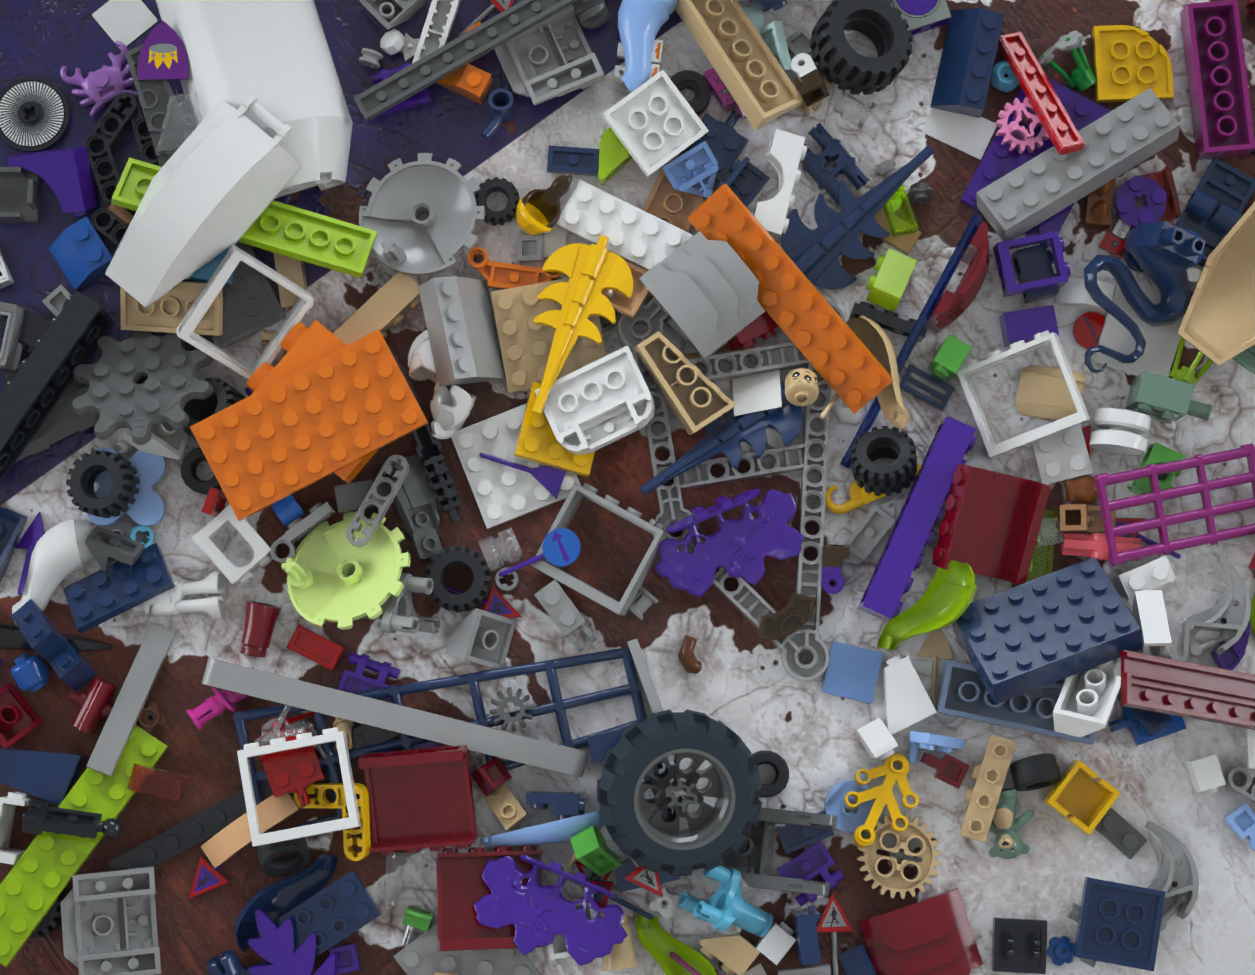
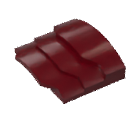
[924,221,989,333]
[858,888,983,975]

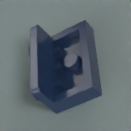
[714,156,770,208]

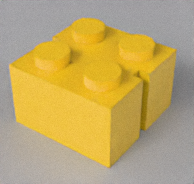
[1042,760,1121,835]

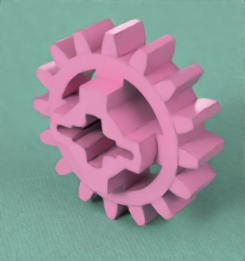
[995,97,1049,154]

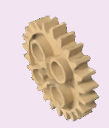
[856,813,942,899]

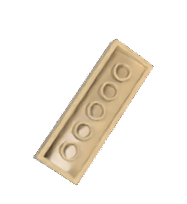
[675,0,803,131]

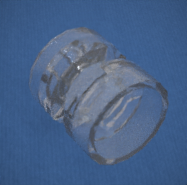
[478,527,524,572]

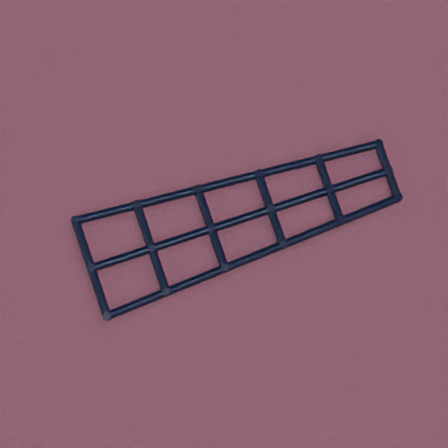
[233,647,647,833]

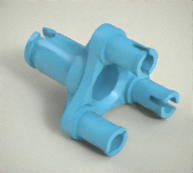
[677,865,773,938]

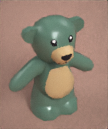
[989,788,1035,859]

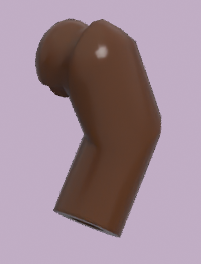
[678,635,702,674]

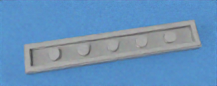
[86,622,176,777]

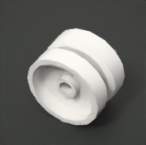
[1089,408,1152,456]

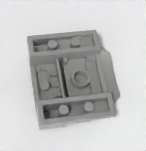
[494,4,605,106]
[639,231,765,360]
[60,866,161,975]

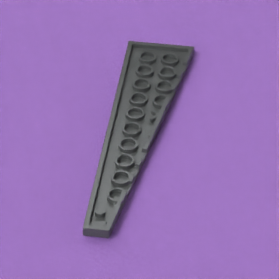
[125,44,286,349]

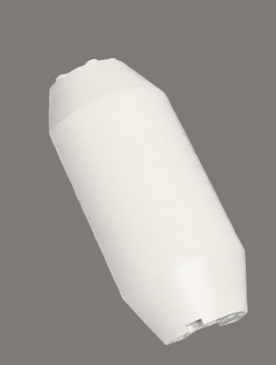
[155,0,353,199]

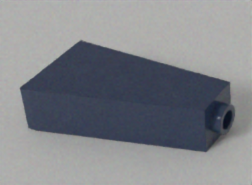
[0,747,86,806]

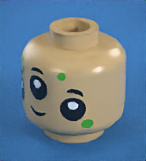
[785,368,819,407]

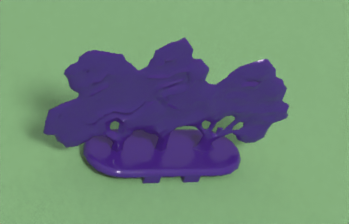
[655,488,804,597]
[474,854,628,966]

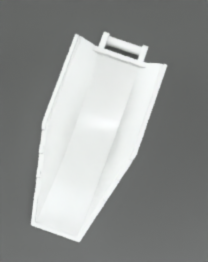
[105,94,301,308]

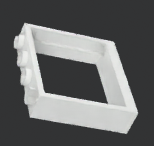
[176,245,314,379]
[957,330,1090,458]
[237,727,361,847]

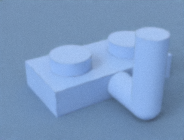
[907,731,965,764]

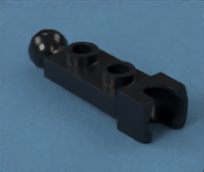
[22,800,123,839]

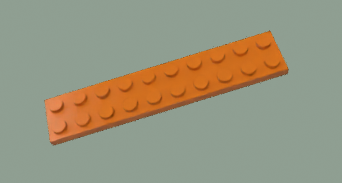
[687,183,894,414]

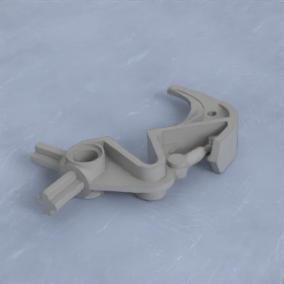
[1126,555,1251,662]
[1066,820,1199,968]

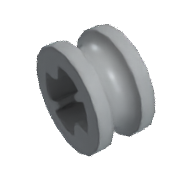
[358,48,384,69]
[495,567,519,591]

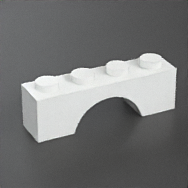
[752,129,807,240]

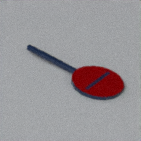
[1073,312,1106,349]

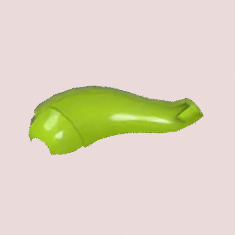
[877,560,978,651]

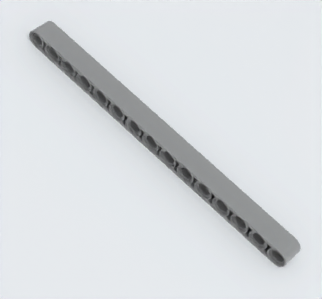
[202,658,589,778]

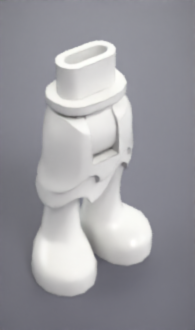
[134,571,226,620]

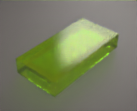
[882,184,919,237]

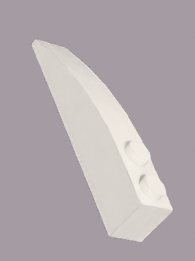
[412,0,461,64]

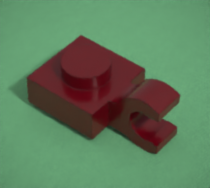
[920,752,970,789]

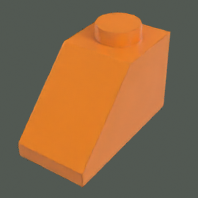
[436,64,493,105]

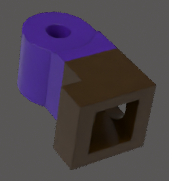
[822,544,851,594]

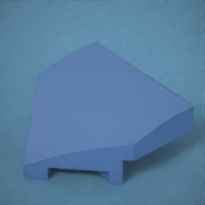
[661,141,719,198]

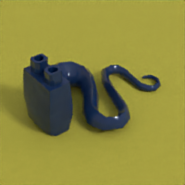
[1084,221,1206,373]

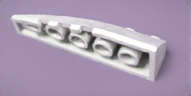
[1053,597,1127,738]

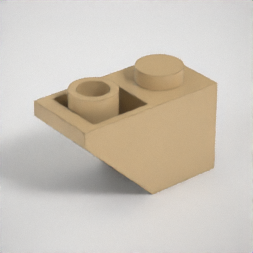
[698,933,760,975]

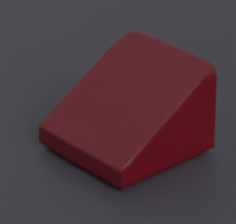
[472,757,512,796]

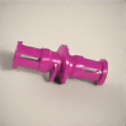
[187,667,254,730]

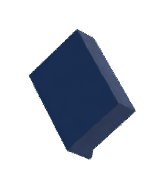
[791,906,821,966]

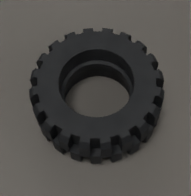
[810,0,913,95]

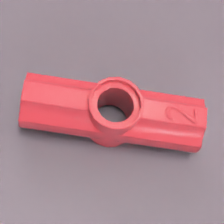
[1060,533,1142,561]

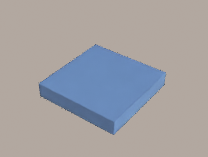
[821,641,884,704]

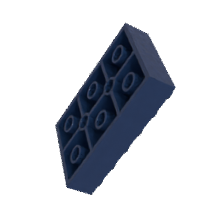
[952,557,1143,705]

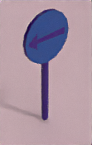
[499,528,581,577]

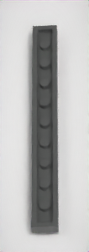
[353,0,578,122]

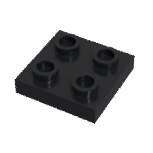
[991,917,1047,974]

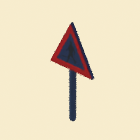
[581,880,654,920]

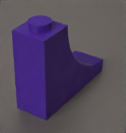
[7,146,98,217]

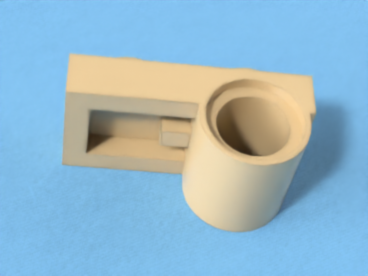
[478,783,530,832]

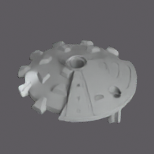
[359,153,485,276]

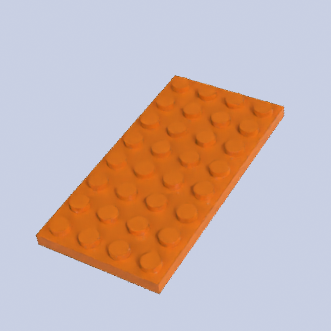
[190,329,428,521]

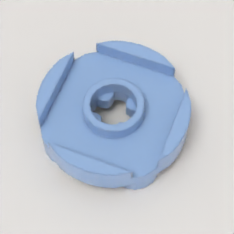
[824,780,875,833]

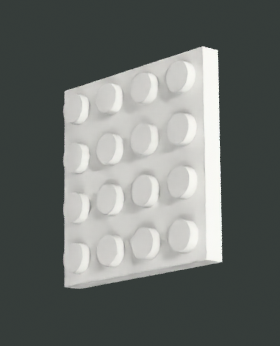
[451,403,581,529]

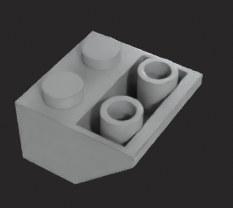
[358,0,426,30]

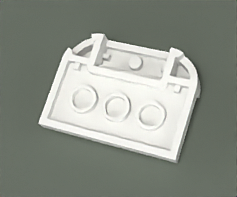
[535,345,655,455]

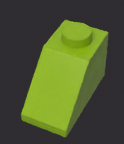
[598,128,633,186]

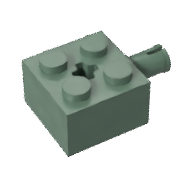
[1125,371,1212,424]

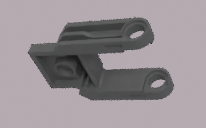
[722,807,837,896]

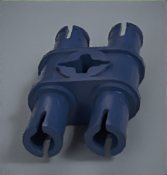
[800,123,870,206]

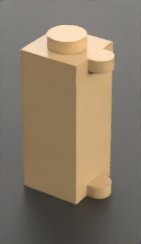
[273,252,316,312]

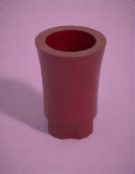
[240,601,282,658]

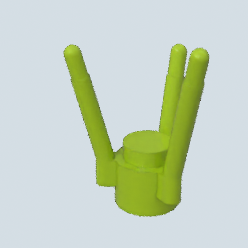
[1169,337,1214,387]

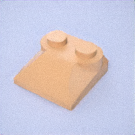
[602,259,652,319]

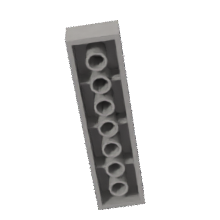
[976,88,1180,241]

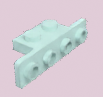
[742,6,792,73]

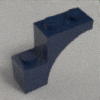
[11,599,97,691]

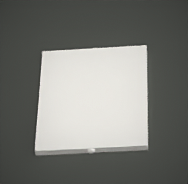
[1092,280,1191,377]

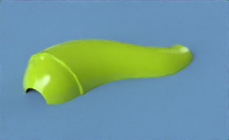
[635,913,717,975]

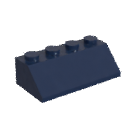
[930,8,1005,118]

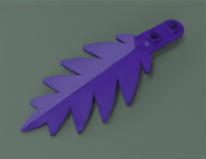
[248,908,336,975]

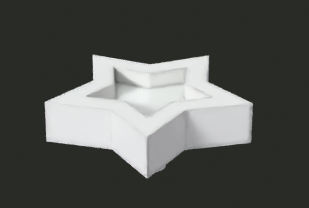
[400,33,420,63]

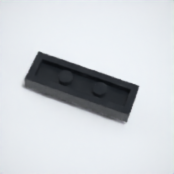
[849,302,928,342]

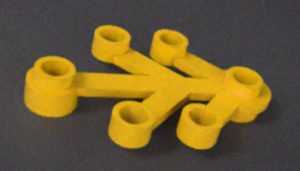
[844,753,919,848]

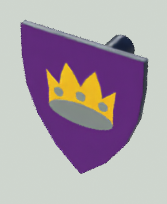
[138,21,189,80]

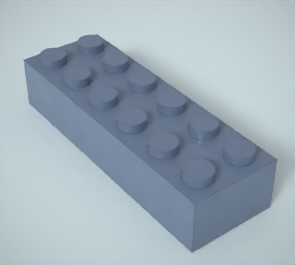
[935,660,1096,744]

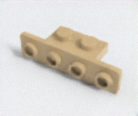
[960,735,1016,842]

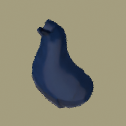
[233,854,338,953]

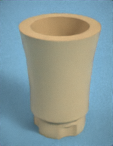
[602,915,639,971]

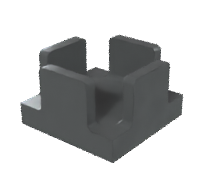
[0,167,41,224]

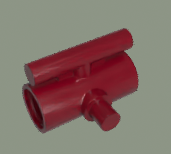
[68,677,117,734]

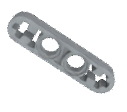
[346,454,410,548]

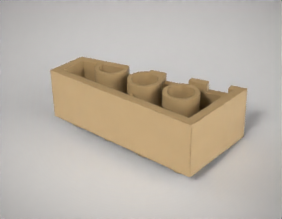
[633,331,737,435]

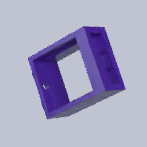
[993,231,1071,297]

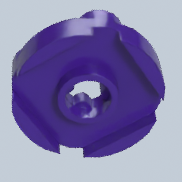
[1114,176,1167,228]

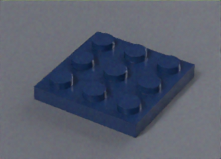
[1073,877,1166,971]

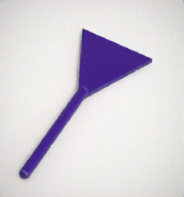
[479,452,566,499]

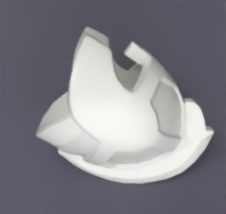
[408,330,438,383]
[430,381,476,439]

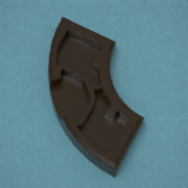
[757,593,817,641]

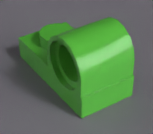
[571,825,622,877]

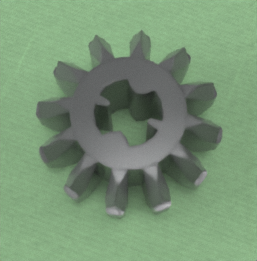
[489,687,534,732]

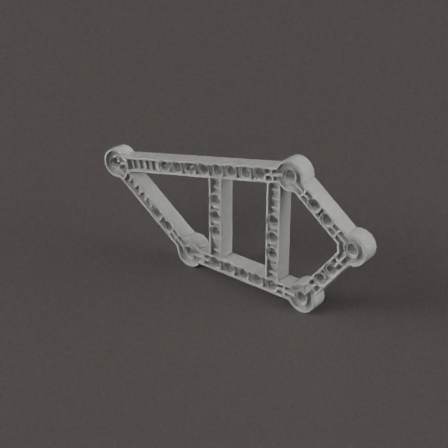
[618,298,845,681]

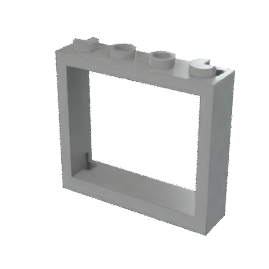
[531,483,669,616]

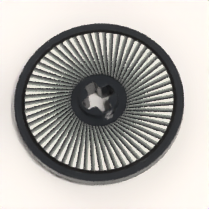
[0,77,70,152]

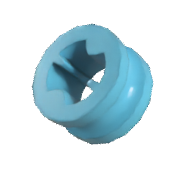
[128,525,154,548]

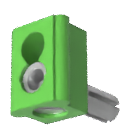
[401,905,434,946]

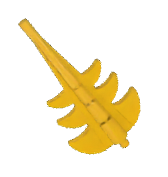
[531,235,634,415]

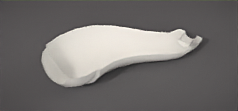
[12,518,96,626]

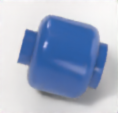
[11,652,50,693]

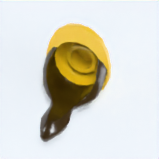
[516,174,573,235]

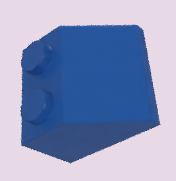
[49,216,114,291]

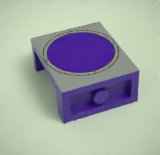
[891,0,951,36]

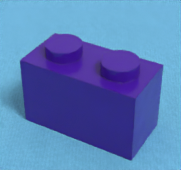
[999,305,1059,347]

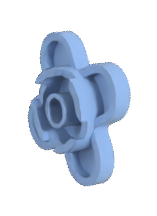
[87,448,167,526]

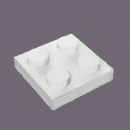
[1031,424,1093,485]

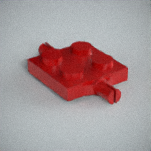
[260,720,325,807]

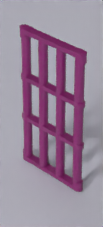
[1095,443,1255,566]

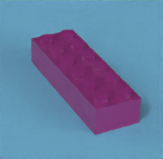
[1180,0,1255,160]

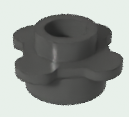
[907,182,934,204]

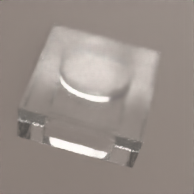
[1036,517,1064,548]

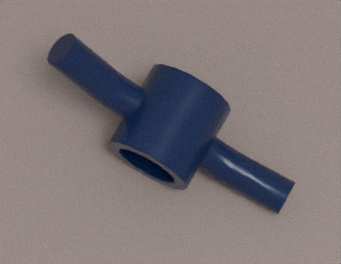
[481,71,514,140]

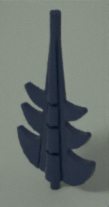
[781,145,934,290]
[639,375,803,496]

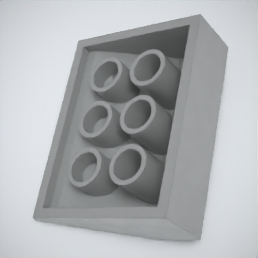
[418,276,506,387]

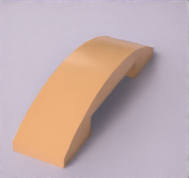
[201,793,300,868]

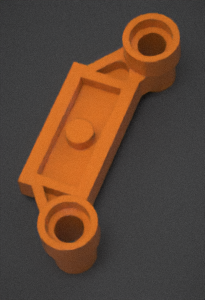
[467,247,563,290]

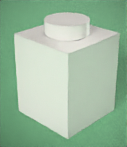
[1185,754,1226,795]
[755,922,796,965]

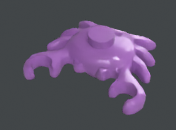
[60,41,138,117]

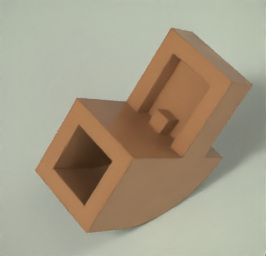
[1060,504,1115,534]

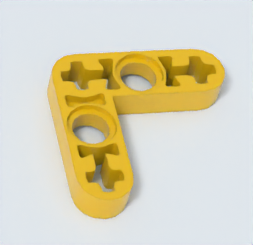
[293,783,371,861]

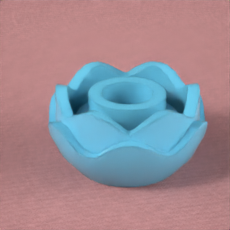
[991,61,1020,92]

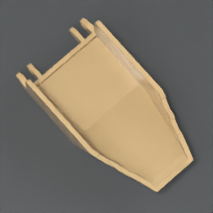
[1178,202,1255,366]

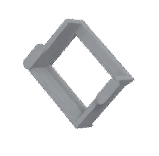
[0,302,25,371]

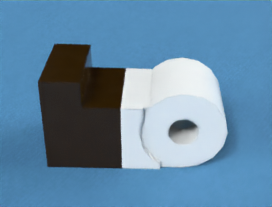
[791,53,830,107]

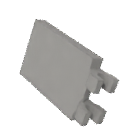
[627,638,664,713]

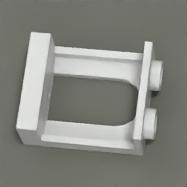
[192,505,273,586]

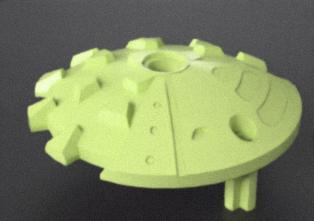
[281,511,411,630]

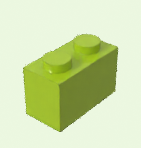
[865,248,917,312]

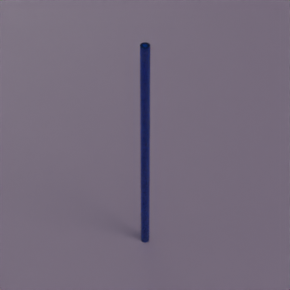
[840,213,984,469]

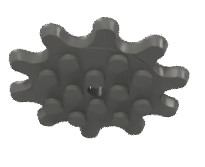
[72,331,213,445]

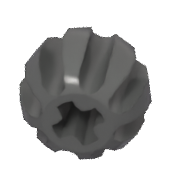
[573,0,609,29]

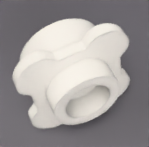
[649,888,680,919]

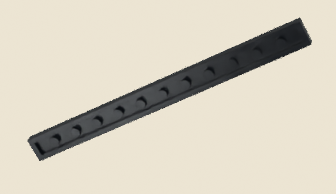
[108,724,398,871]

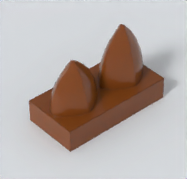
[1083,178,1116,227]

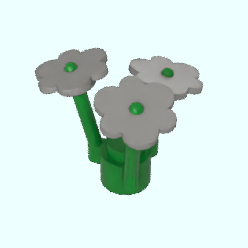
[1038,31,1096,91]

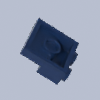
[526,791,585,820]

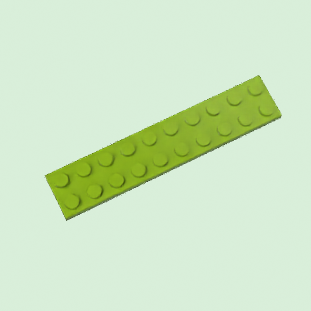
[112,157,377,279]
[0,725,168,967]

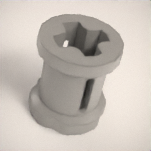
[629,586,658,620]

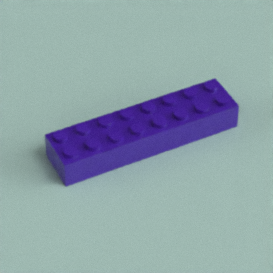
[857,416,977,621]

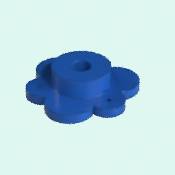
[1046,936,1075,966]

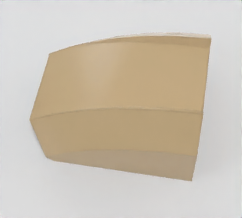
[1015,365,1085,422]

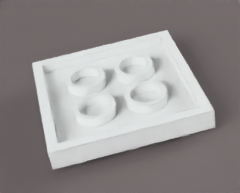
[601,70,709,177]

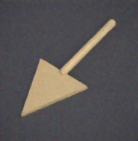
[916,629,955,707]

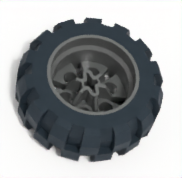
[597,709,762,876]

